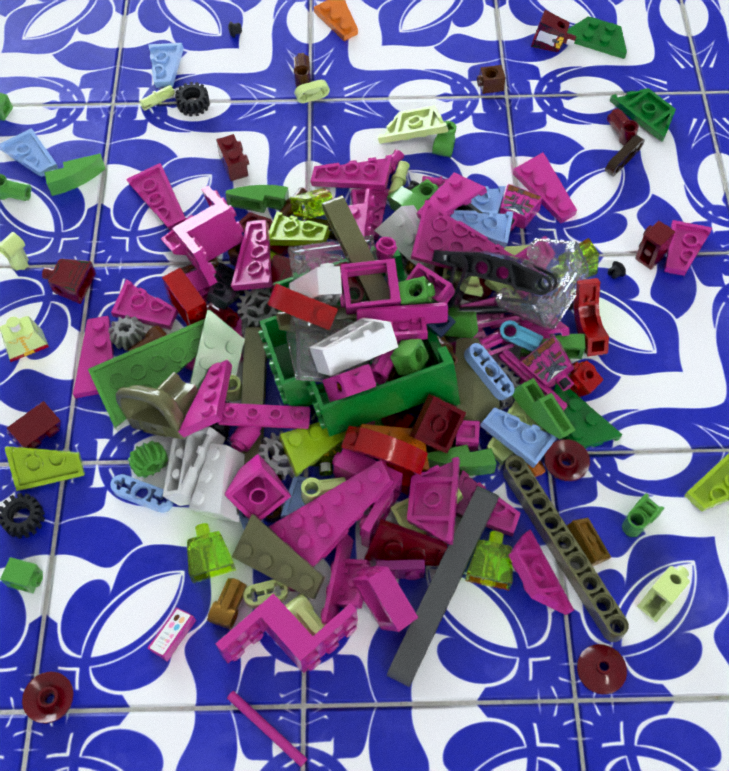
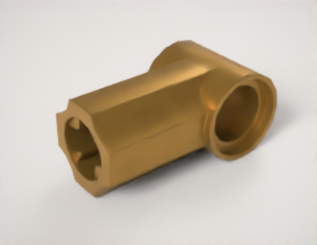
[207,578,247,630]

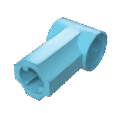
[500,320,544,352]

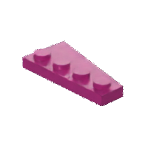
[513,152,577,224]
[310,155,393,190]
[126,163,186,231]
[231,220,272,291]
[73,316,114,398]
[178,360,232,438]

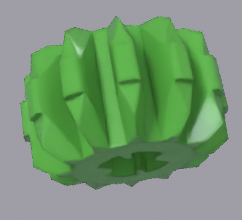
[128,440,169,478]

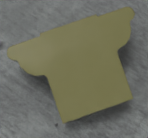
[116,372,198,439]

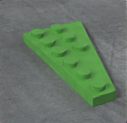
[88,319,204,429]

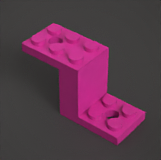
[172,186,244,286]
[332,421,402,548]
[216,593,358,673]

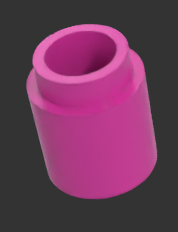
[230,426,262,453]

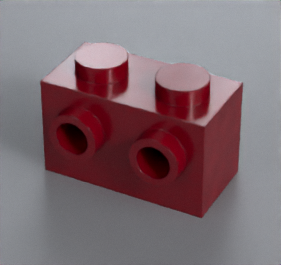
[216,134,250,181]
[635,220,675,270]
[7,401,61,449]

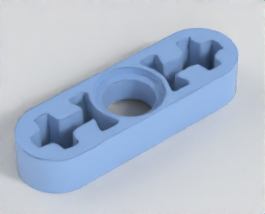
[464,343,514,400]
[110,474,173,513]

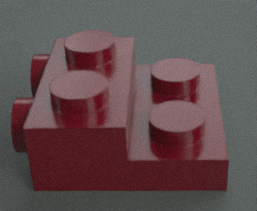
[409,394,466,454]

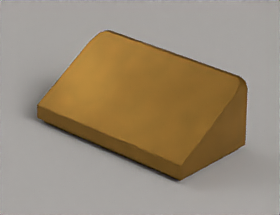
[567,518,611,566]

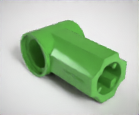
[0,174,32,201]

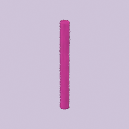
[227,691,308,767]

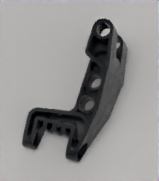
[432,250,560,309]

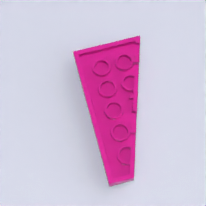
[410,200,521,278]
[269,460,394,592]

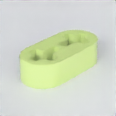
[294,79,330,103]
[243,579,289,609]

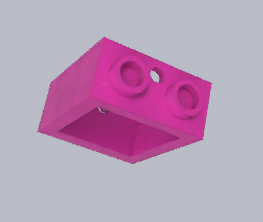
[340,258,401,315]
[352,565,418,632]

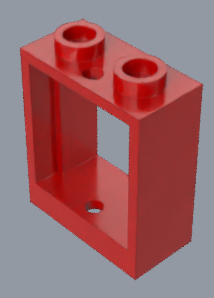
[162,268,207,326]

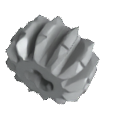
[108,315,145,351]

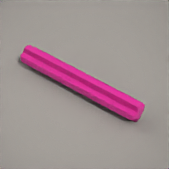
[499,349,567,411]

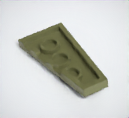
[232,514,325,599]

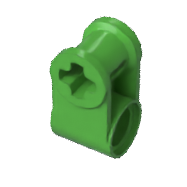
[432,121,457,158]
[622,493,665,537]

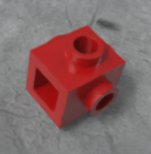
[568,360,604,397]

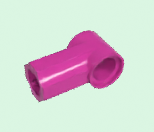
[370,341,400,384]

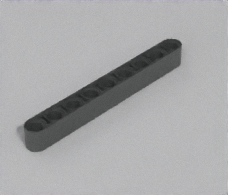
[387,486,499,687]

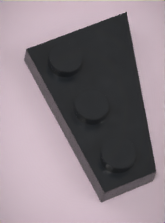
[206,262,245,310]

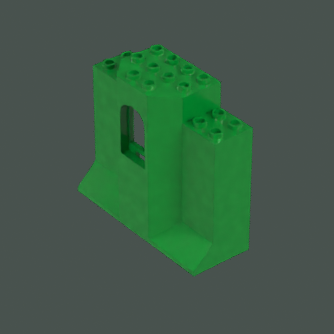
[258,248,460,437]

